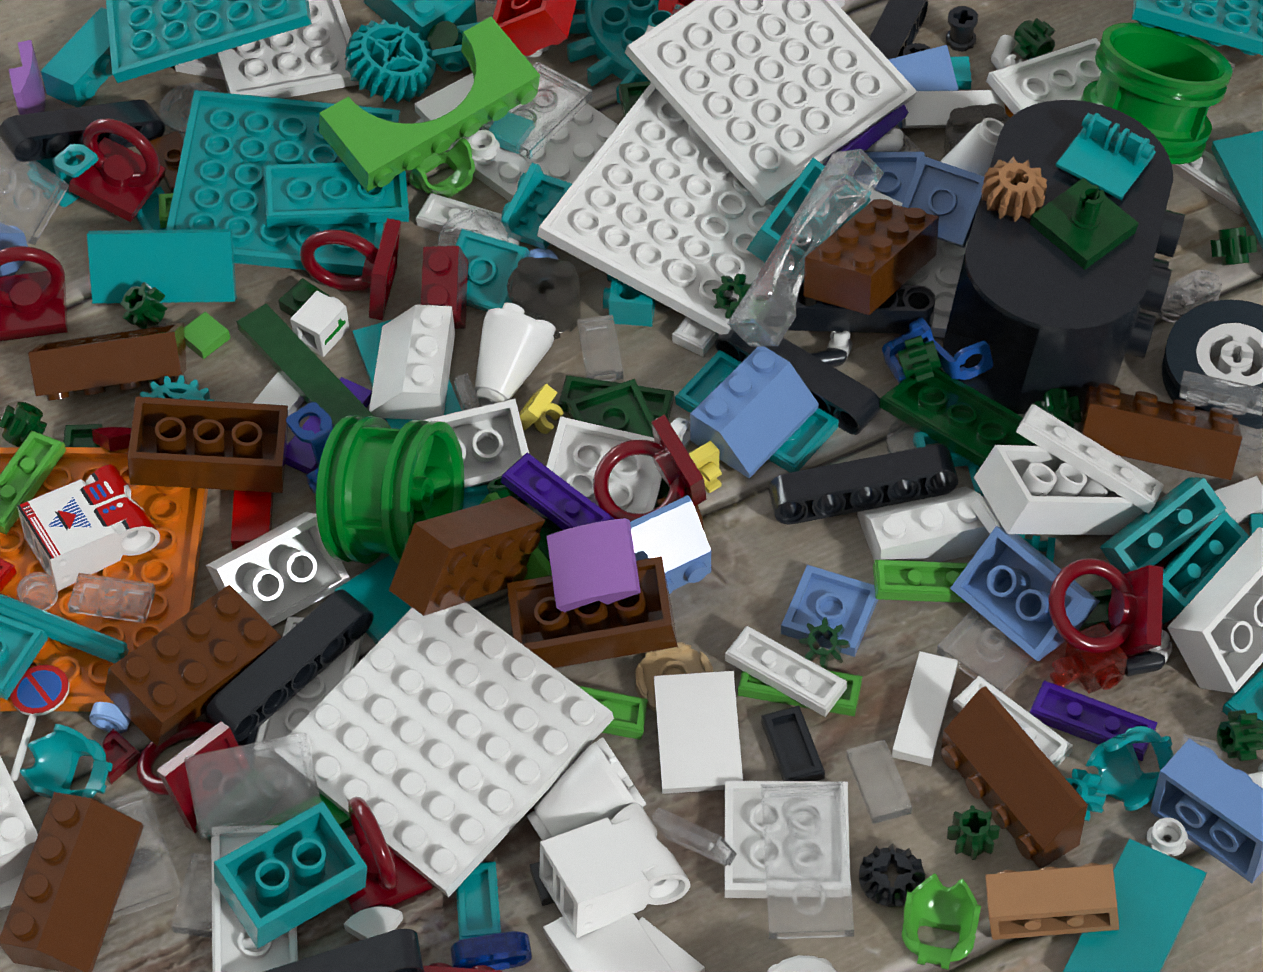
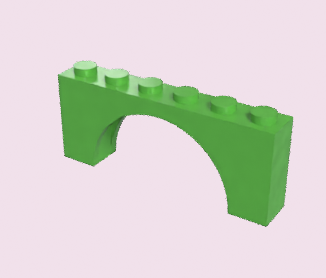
[319,17,540,192]

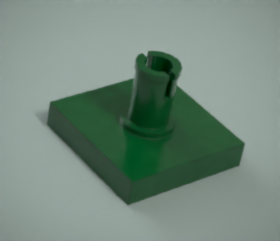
[1030,178,1139,270]

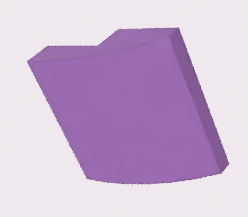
[9,40,46,115]
[547,518,641,612]

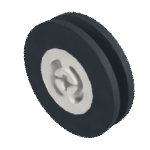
[1162,299,1263,432]

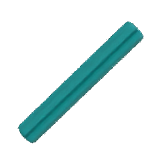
[0,594,129,663]

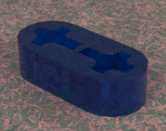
[450,931,532,970]

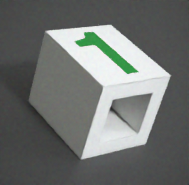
[290,291,350,357]

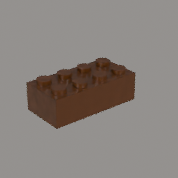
[804,199,939,315]
[1078,383,1242,480]
[128,397,288,493]
[389,496,545,616]
[104,584,282,747]

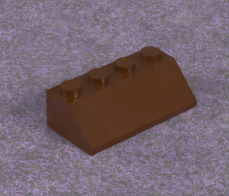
[28,323,187,401]
[507,556,678,668]
[941,686,1088,869]
[0,792,144,972]

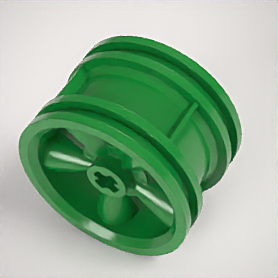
[1081,22,1233,164]
[316,415,464,565]

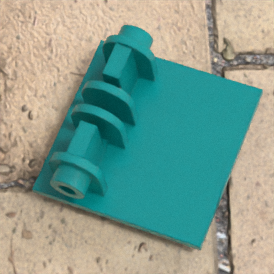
[1055,113,1156,200]

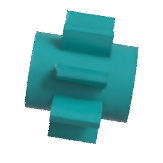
[1065,769,1108,821]

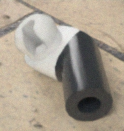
[810,331,852,367]
[1122,630,1172,677]

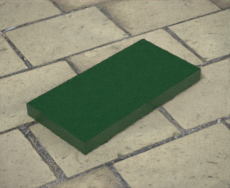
[880,368,1038,467]
[566,379,685,509]

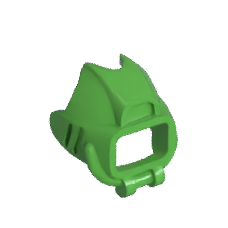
[409,138,475,198]
[902,873,981,970]

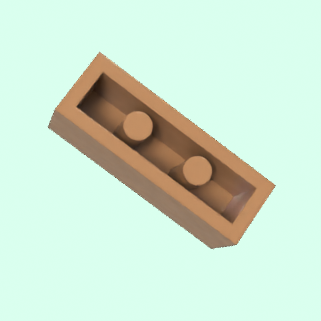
[986,863,1119,940]

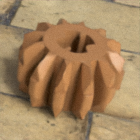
[981,157,1047,222]

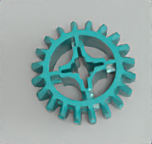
[344,19,437,104]

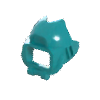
[20,724,113,799]
[1085,726,1174,811]

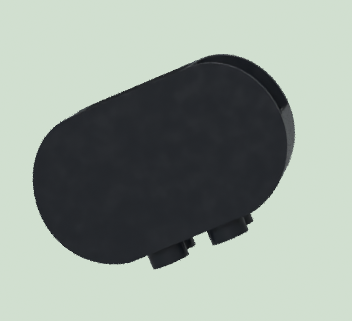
[943,100,1185,417]

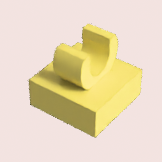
[519,383,564,434]
[689,441,722,493]

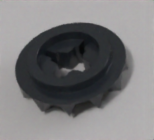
[859,843,926,907]

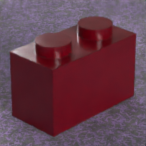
[421,246,468,329]

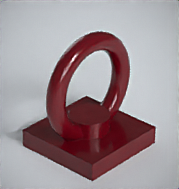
[69,118,166,222]
[300,218,401,321]
[0,246,68,341]
[593,414,707,522]
[1049,558,1163,657]
[136,721,251,833]
[346,797,432,915]

